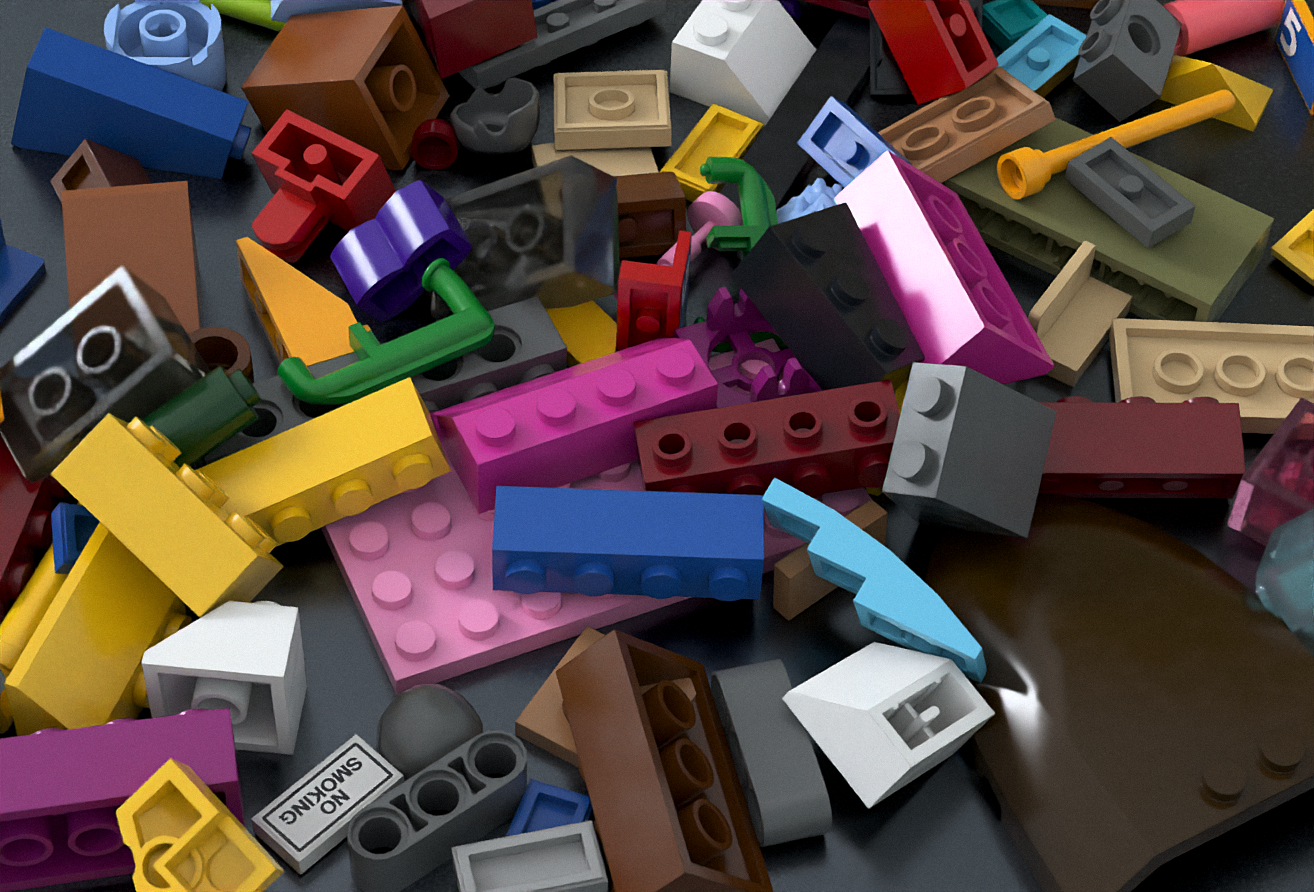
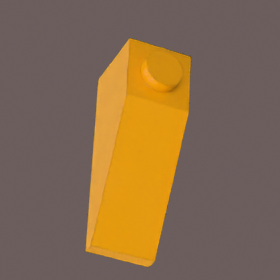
[236,237,371,367]

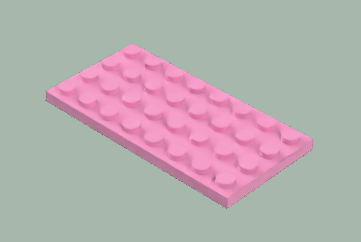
[321,338,872,695]

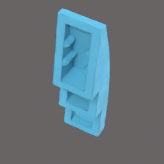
[761,477,987,683]

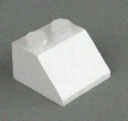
[669,0,816,127]
[142,601,307,755]

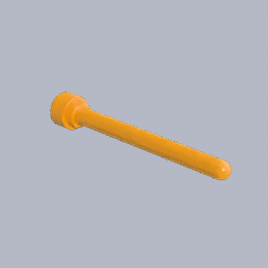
[997,90,1235,200]

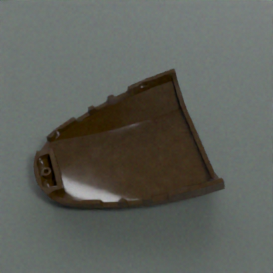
[924,494,1314,892]

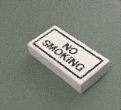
[251,734,404,875]

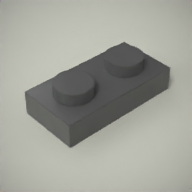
[1065,137,1196,249]

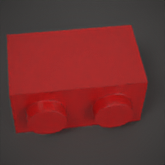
[868,0,999,105]

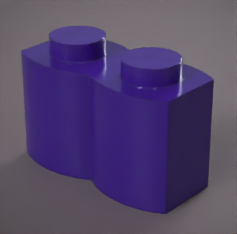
[330,180,472,322]

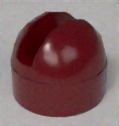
[411,118,458,170]

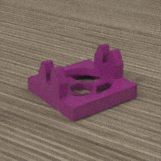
[674,286,822,408]

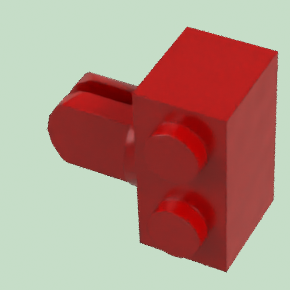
[251,109,396,263]

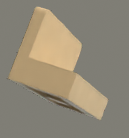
[1028,240,1132,387]

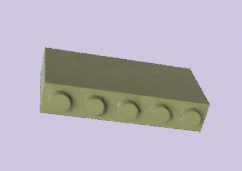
[943,117,1274,322]

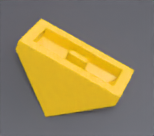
[1158,54,1274,132]

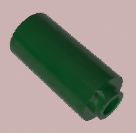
[142,365,262,468]

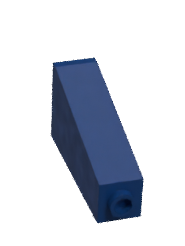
[11,27,252,179]

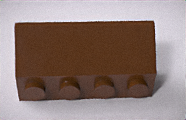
[555,629,774,892]

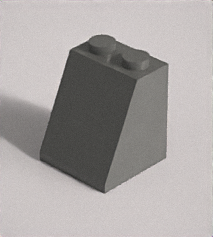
[882,362,1057,538]

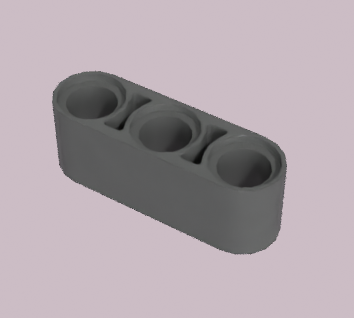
[711,659,832,847]
[347,730,527,892]

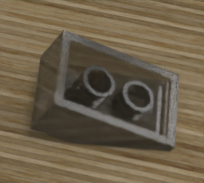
[431,155,620,320]
[0,265,211,483]

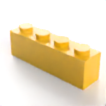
[195,377,451,547]

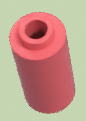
[1162,0,1284,56]

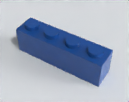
[492,486,764,601]

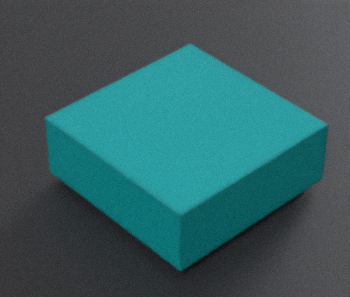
[982,0,1048,52]

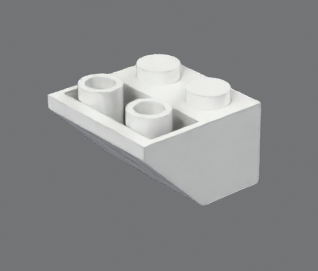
[782,642,995,809]

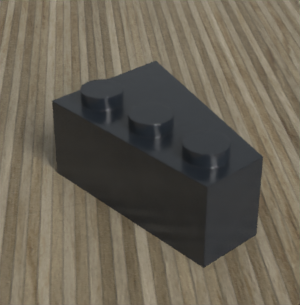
[731,202,925,392]

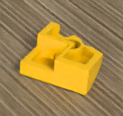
[116,758,285,892]

